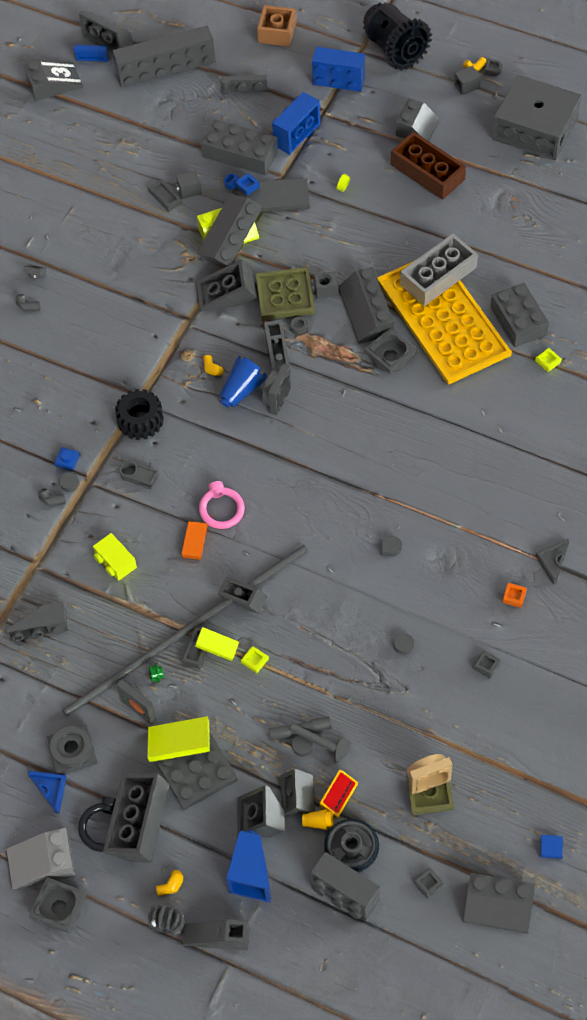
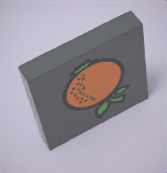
[117,680,156,725]

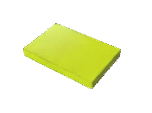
[148,716,210,762]

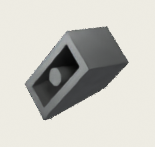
[218,576,268,614]

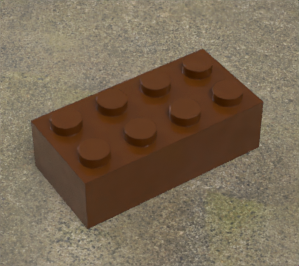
[391,131,466,200]

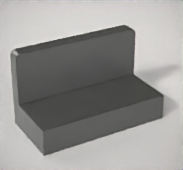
[281,769,315,816]

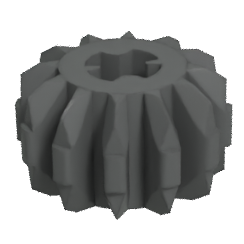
[147,905,185,935]

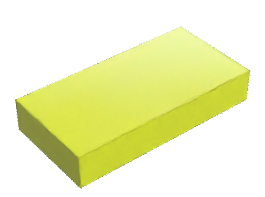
[195,627,239,662]

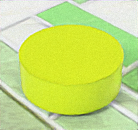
[336,174,350,192]

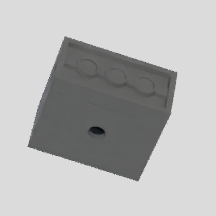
[492,74,581,161]

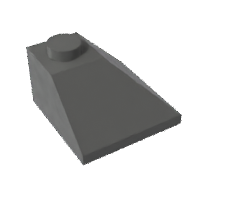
[238,785,285,837]

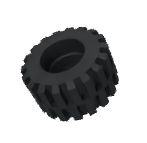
[115,389,164,440]

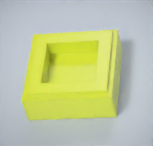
[535,348,562,372]
[241,646,269,674]

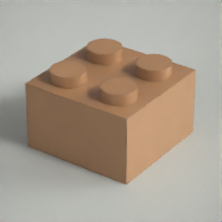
[257,5,296,47]

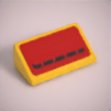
[320,770,358,818]

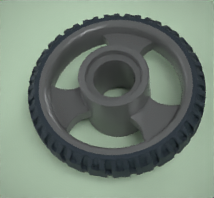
[324,819,379,872]

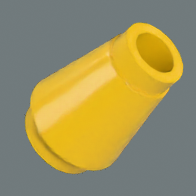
[302,809,334,830]

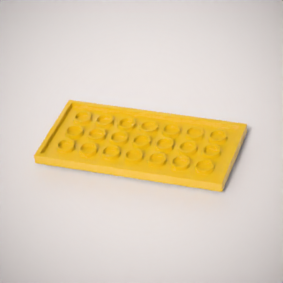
[377,260,512,385]

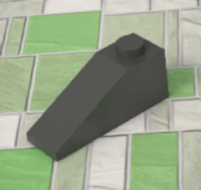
[263,320,291,374]

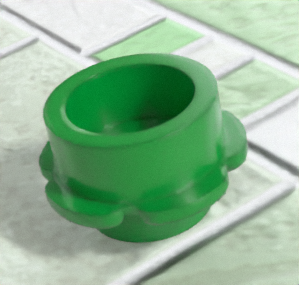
[149,663,164,683]

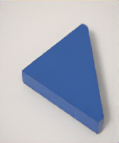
[28,771,67,813]

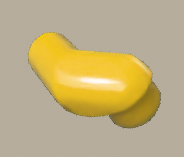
[463,57,487,71]
[203,355,224,376]
[156,870,184,896]

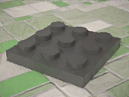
[155,731,238,811]

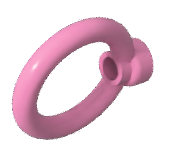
[199,481,245,529]

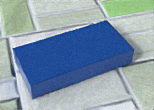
[74,45,109,62]

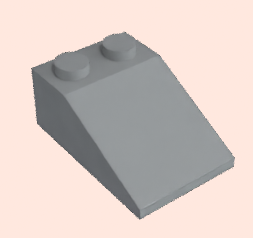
[7,828,76,890]

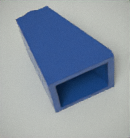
[226,830,271,903]

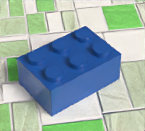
[312,47,365,92]
[272,92,320,155]

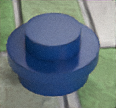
[224,173,240,190]

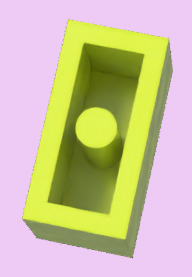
[93,533,137,581]

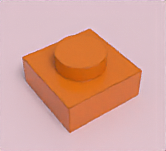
[502,583,527,608]

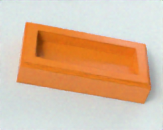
[181,521,208,560]

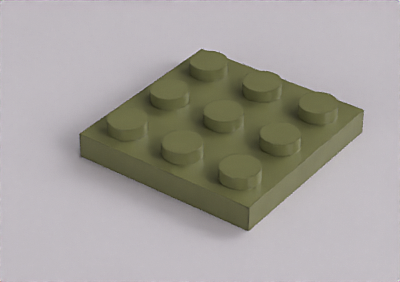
[256,267,315,320]

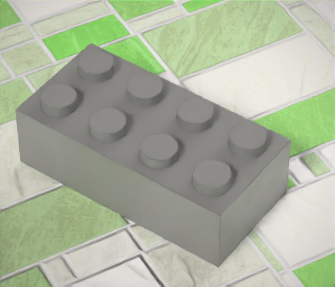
[400,233,478,306]

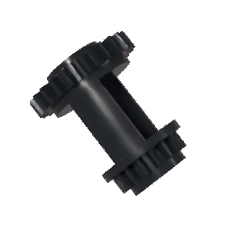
[363,2,432,71]

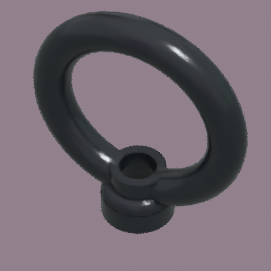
[78,797,116,852]

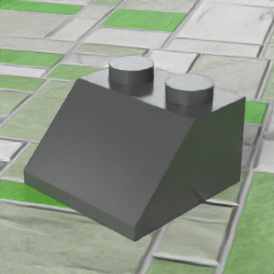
[396,98,439,141]

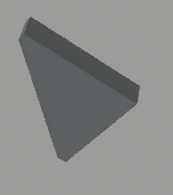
[536,539,569,584]

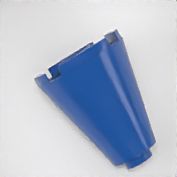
[219,356,268,408]

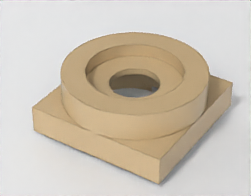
[406,754,453,794]

